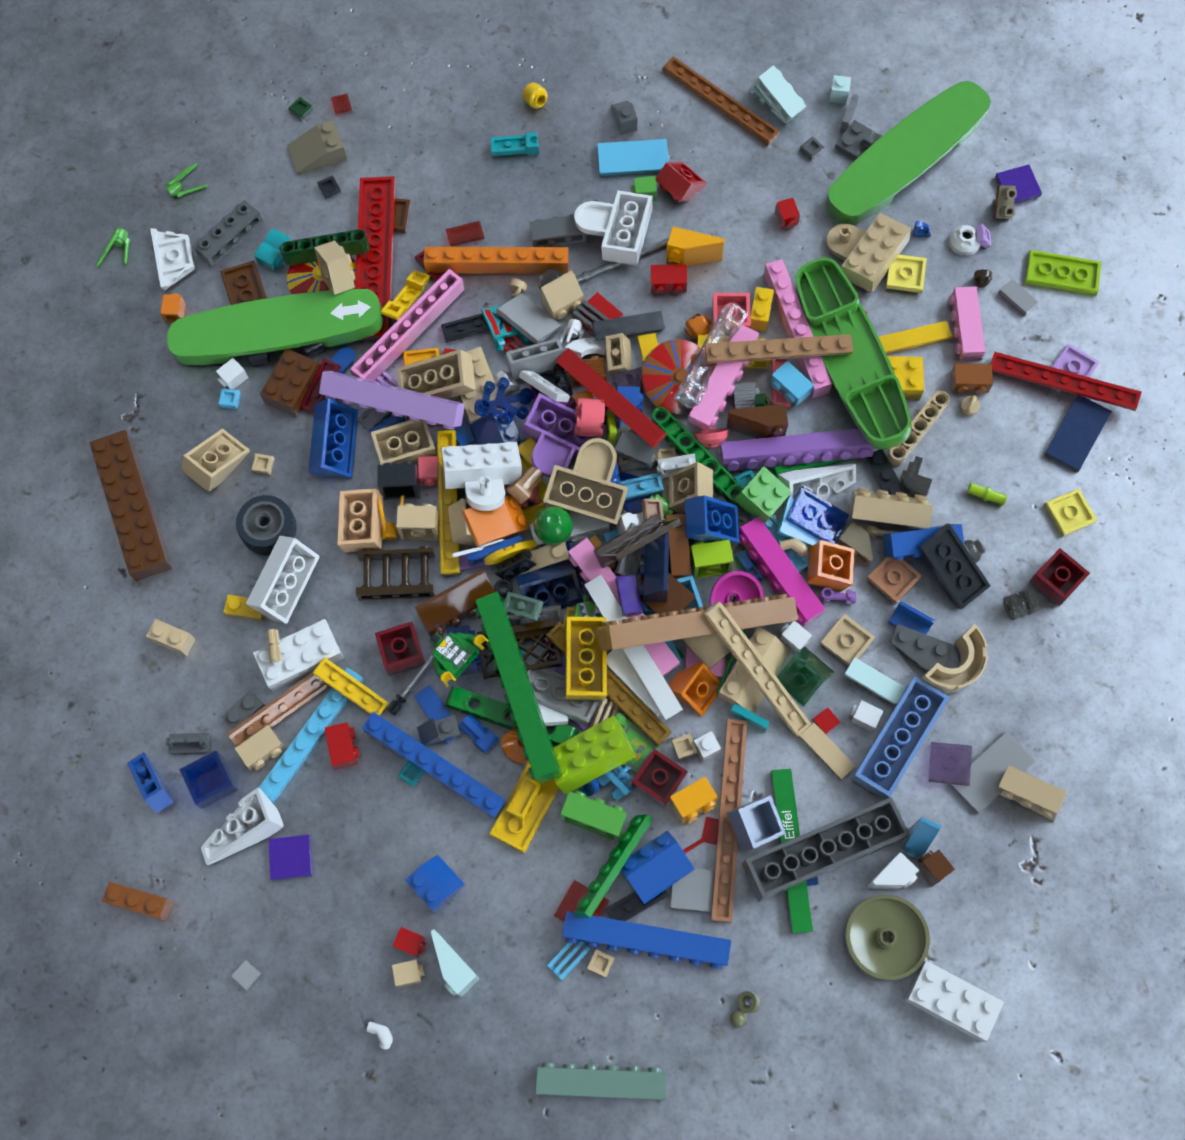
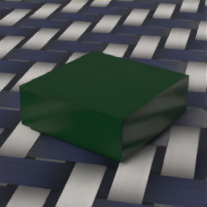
[288,97,313,120]

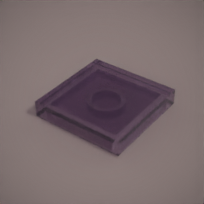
[928,742,972,786]

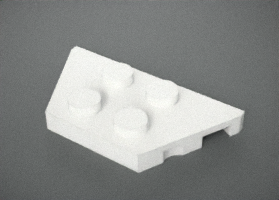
[151,228,195,291]

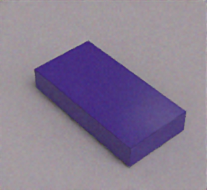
[615,575,643,616]

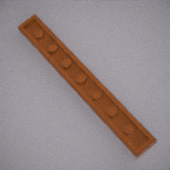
[662,56,780,146]

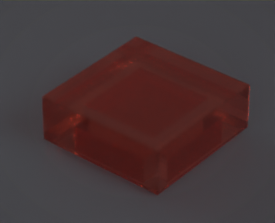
[331,93,352,114]

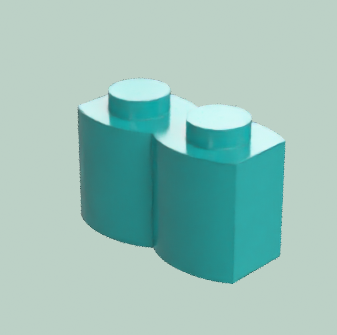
[254,228,292,271]

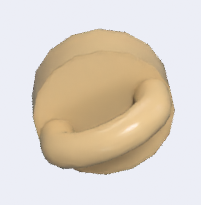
[509,278,528,297]
[960,395,980,416]

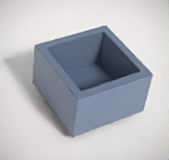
[727,795,786,851]

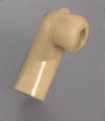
[779,538,807,557]

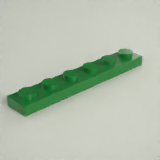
[574,814,653,918]

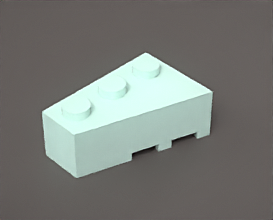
[748,65,806,124]

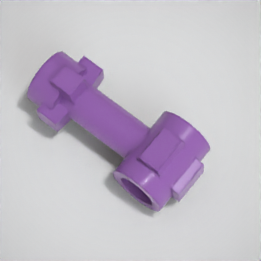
[818,587,856,605]

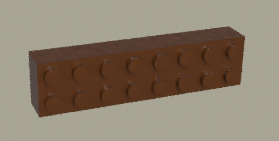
[89,430,172,581]

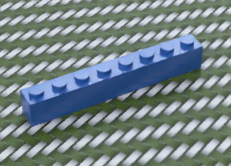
[362,711,506,820]
[562,911,731,969]

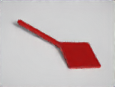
[683,816,719,853]

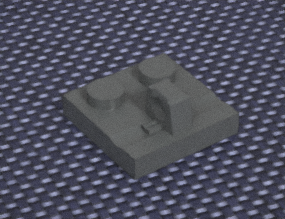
[835,120,882,160]

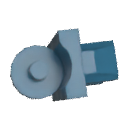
[597,766,634,800]

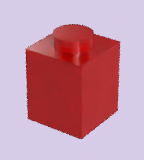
[775,198,800,229]
[392,927,427,958]

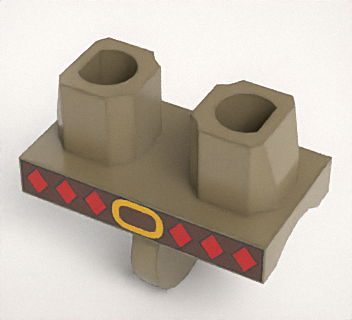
[993,185,1017,219]

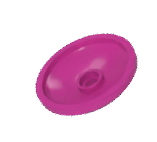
[709,571,764,606]

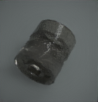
[1003,588,1040,620]

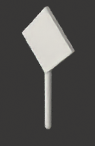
[452,539,505,557]

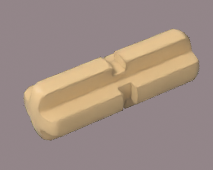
[266,629,282,663]

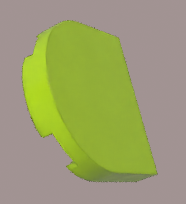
[606,408,617,449]

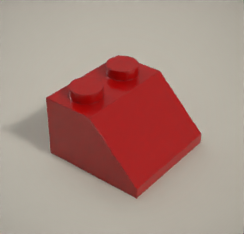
[655,162,707,202]

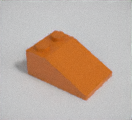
[462,495,530,547]

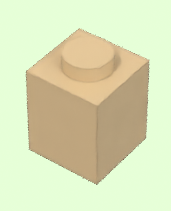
[392,959,425,987]

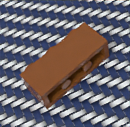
[101,882,173,921]

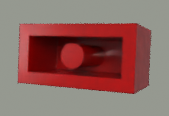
[650,264,687,294]
[324,722,360,770]

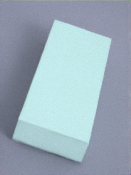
[844,657,906,705]

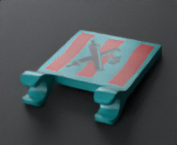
[481,305,531,351]

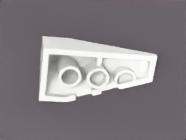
[778,464,856,507]
[201,788,284,865]

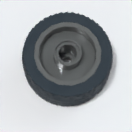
[236,495,297,556]

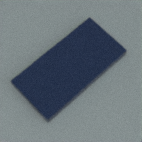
[1044,395,1112,472]

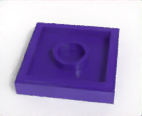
[995,164,1042,204]
[269,835,312,881]

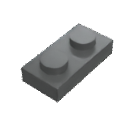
[221,690,265,729]

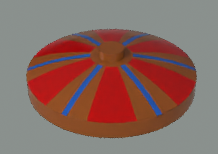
[641,339,714,414]

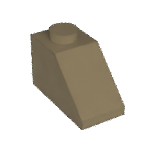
[837,522,873,567]

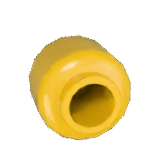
[522,83,548,109]

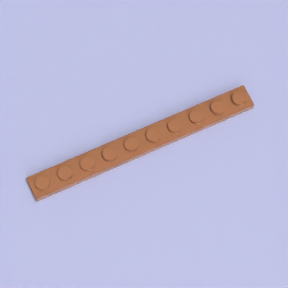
[711,719,747,923]

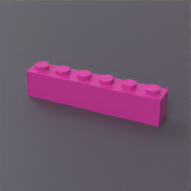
[739,516,826,627]

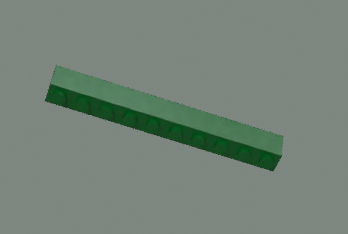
[475,592,562,784]

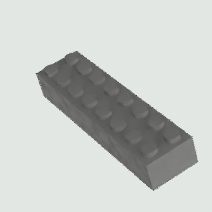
[741,797,910,902]

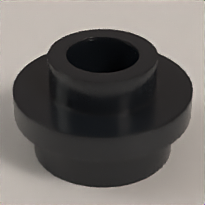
[494,579,513,598]

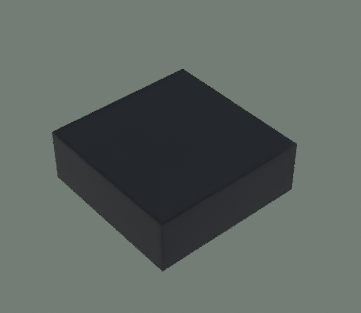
[317,175,341,199]

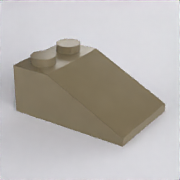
[287,119,347,175]

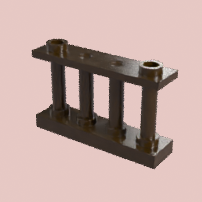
[356,546,435,601]

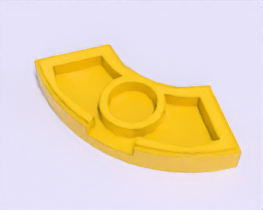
[484,540,537,565]

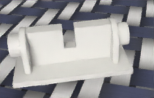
[657,454,696,478]

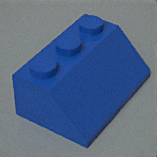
[620,830,695,904]

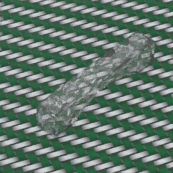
[674,302,748,408]

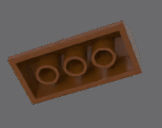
[415,569,495,638]

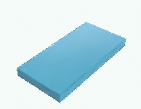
[597,139,669,177]

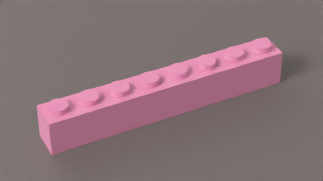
[763,259,832,398]
[350,269,465,381]
[568,538,681,677]

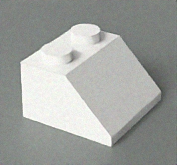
[866,852,919,890]

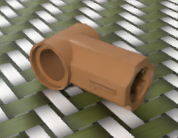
[507,466,543,504]

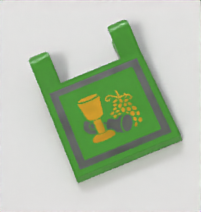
[615,713,661,774]

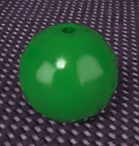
[533,506,573,546]

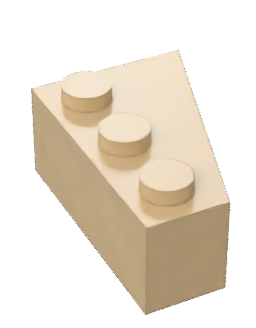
[998,765,1067,822]

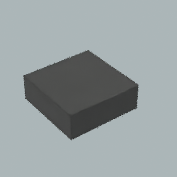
[799,136,825,161]

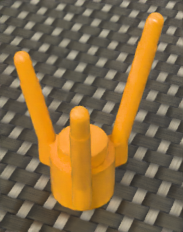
[377,496,404,540]

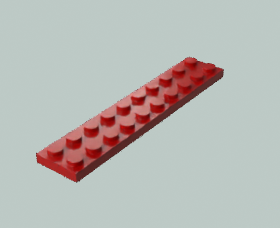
[355,176,396,340]

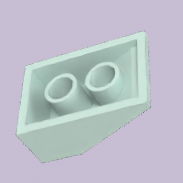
[431,929,480,997]

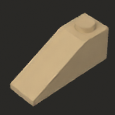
[513,542,569,578]

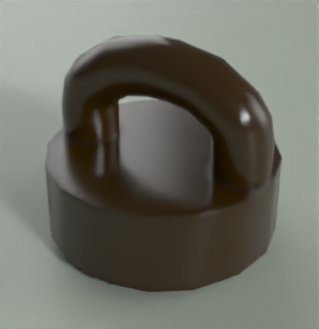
[974,269,993,288]

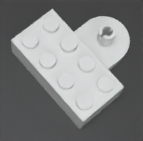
[574,191,652,266]
[442,442,522,511]

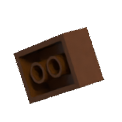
[260,349,320,417]

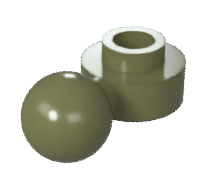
[730,991,760,1028]

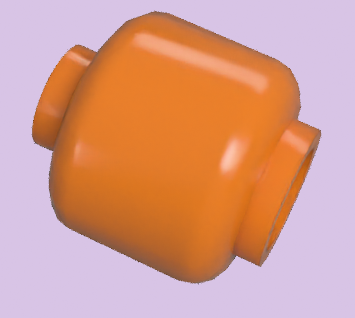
[684,313,712,341]

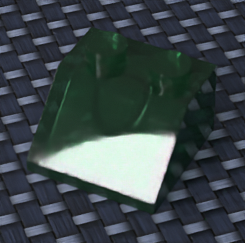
[777,646,834,706]

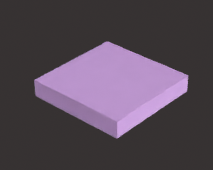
[1052,343,1099,377]

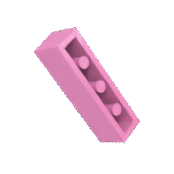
[949,287,985,361]

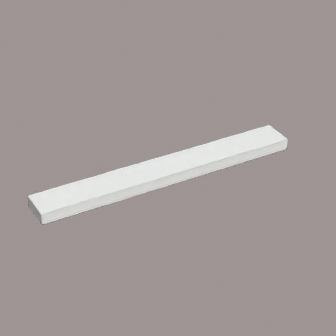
[585,575,683,720]

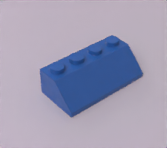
[308,398,358,479]

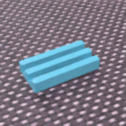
[547,940,591,980]

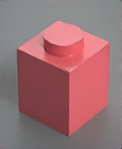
[418,456,438,487]

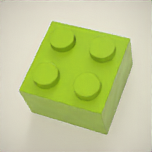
[690,540,734,579]

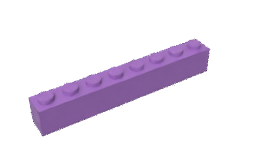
[720,429,874,471]

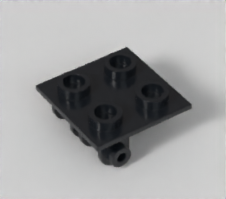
[533,364,573,398]

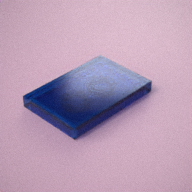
[786,486,849,544]

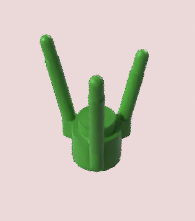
[165,163,207,198]
[96,228,131,267]

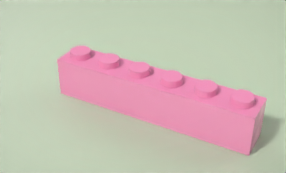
[688,324,759,432]

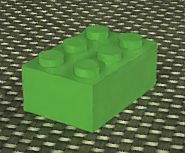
[560,790,627,842]

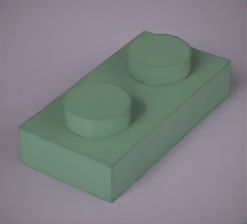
[504,592,544,621]

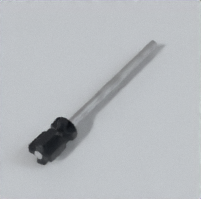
[387,635,447,715]

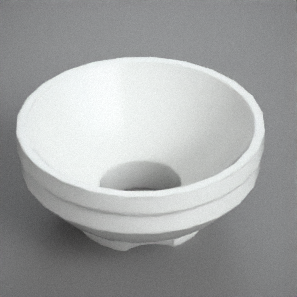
[948,225,981,256]

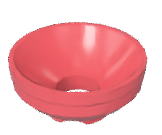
[694,428,728,448]

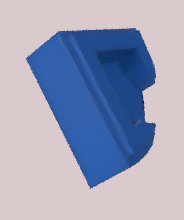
[913,221,931,237]

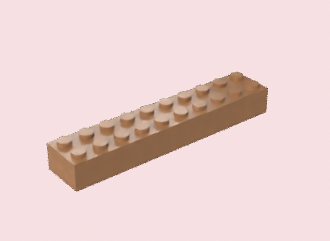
[597,594,798,651]

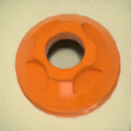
[501,729,529,764]

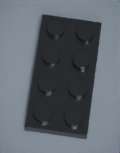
[917,523,991,609]

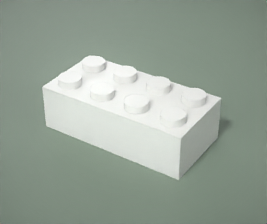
[246,536,320,624]
[253,619,344,692]
[904,961,1004,1042]

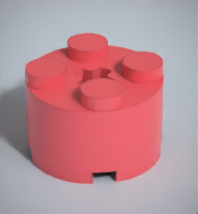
[574,398,605,438]

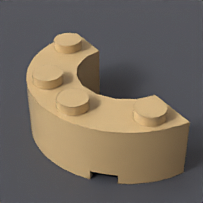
[920,624,988,694]

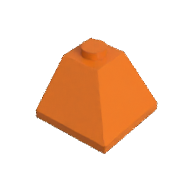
[669,662,724,716]

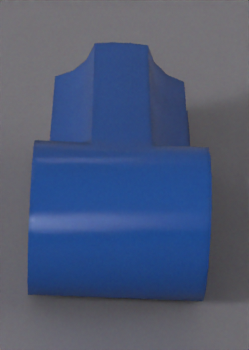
[459,714,499,754]

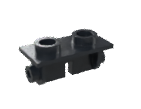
[495,550,537,580]

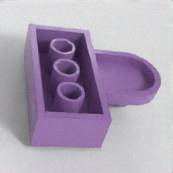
[520,393,606,477]

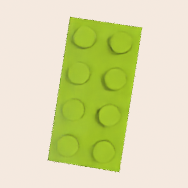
[553,715,636,795]

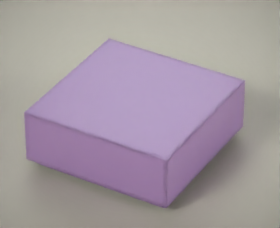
[976,224,991,248]

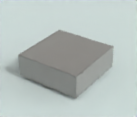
[231,960,262,990]

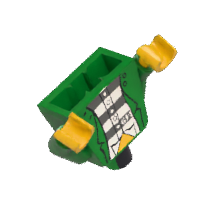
[429,632,489,687]

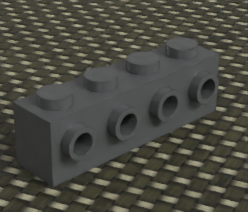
[193,200,263,267]

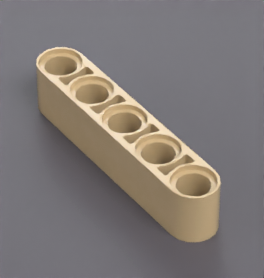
[887,391,950,467]

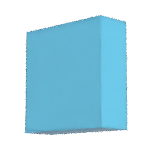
[218,388,241,409]

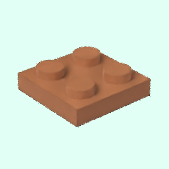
[867,557,922,605]

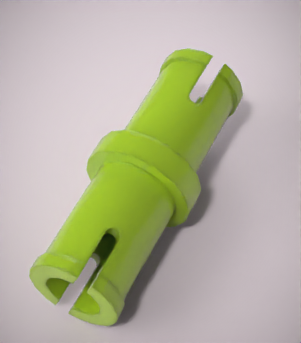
[967,482,1007,506]

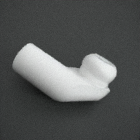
[367,1022,393,1050]

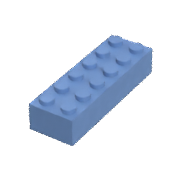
[851,676,950,800]

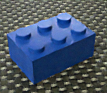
[685,495,739,544]

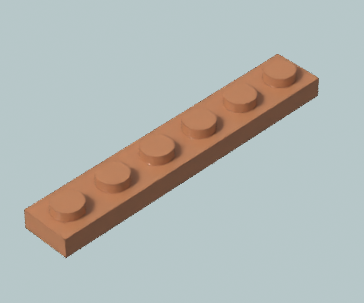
[227,672,329,747]

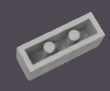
[506,338,564,380]

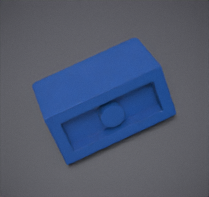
[888,601,935,635]

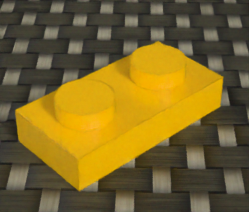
[223,594,264,621]

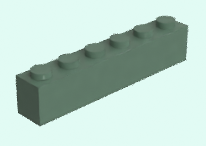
[536,1063,666,1100]

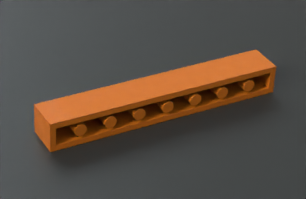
[424,247,568,274]

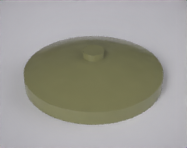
[845,894,930,981]

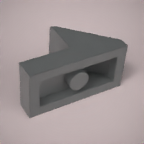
[417,715,460,746]

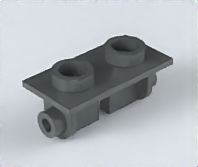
[166,733,210,754]

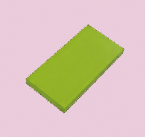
[1024,250,1102,296]

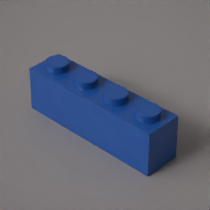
[883,524,964,560]

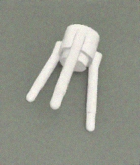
[559,319,584,359]

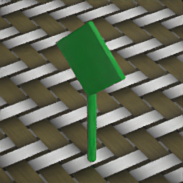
[716,629,747,694]

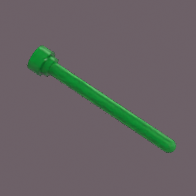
[773,458,858,479]

